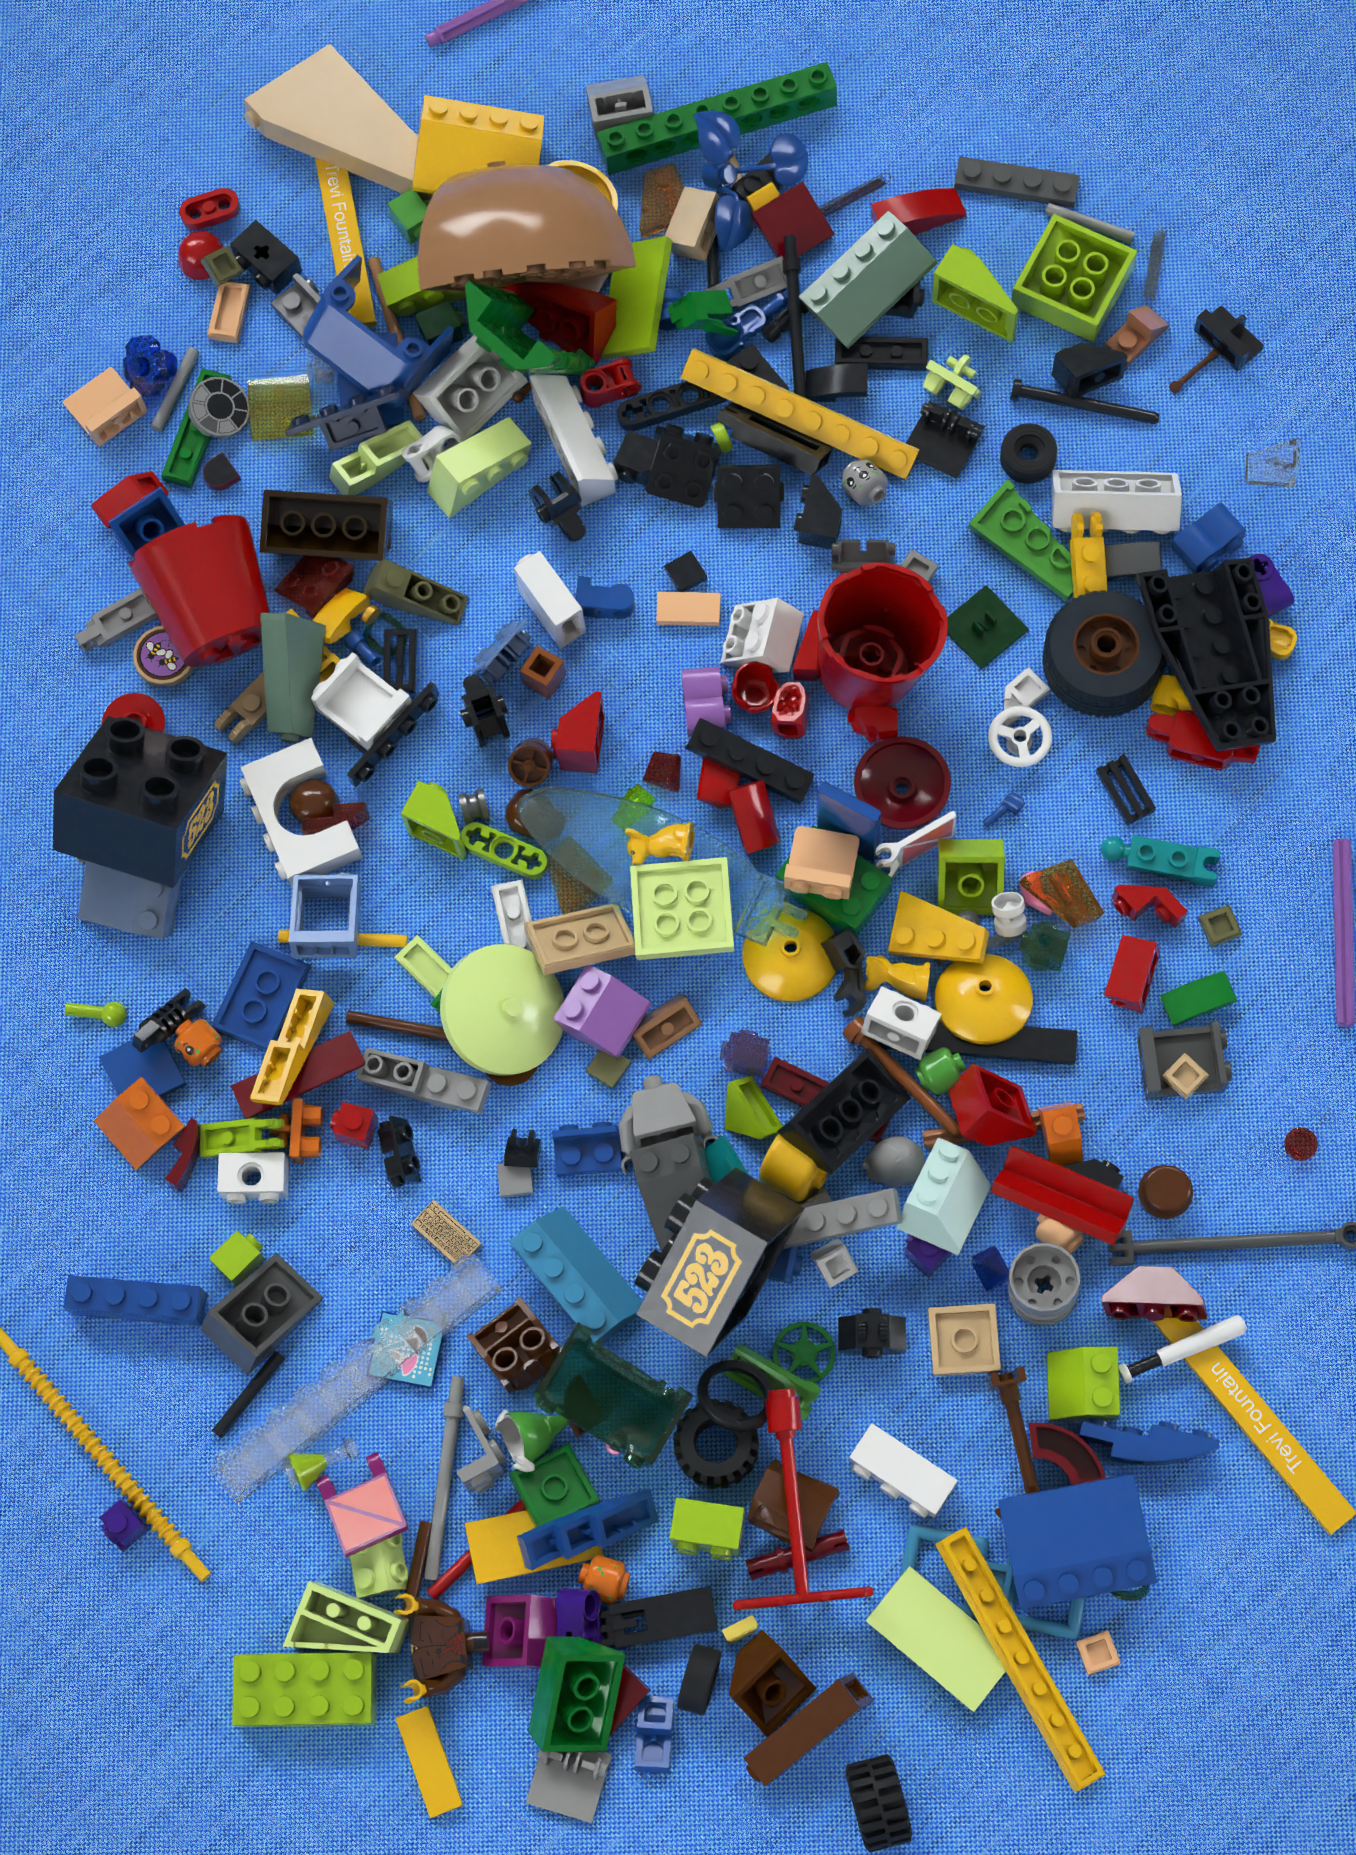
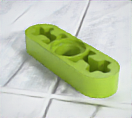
[461,822,548,880]

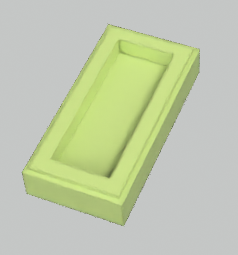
[394,935,452,998]

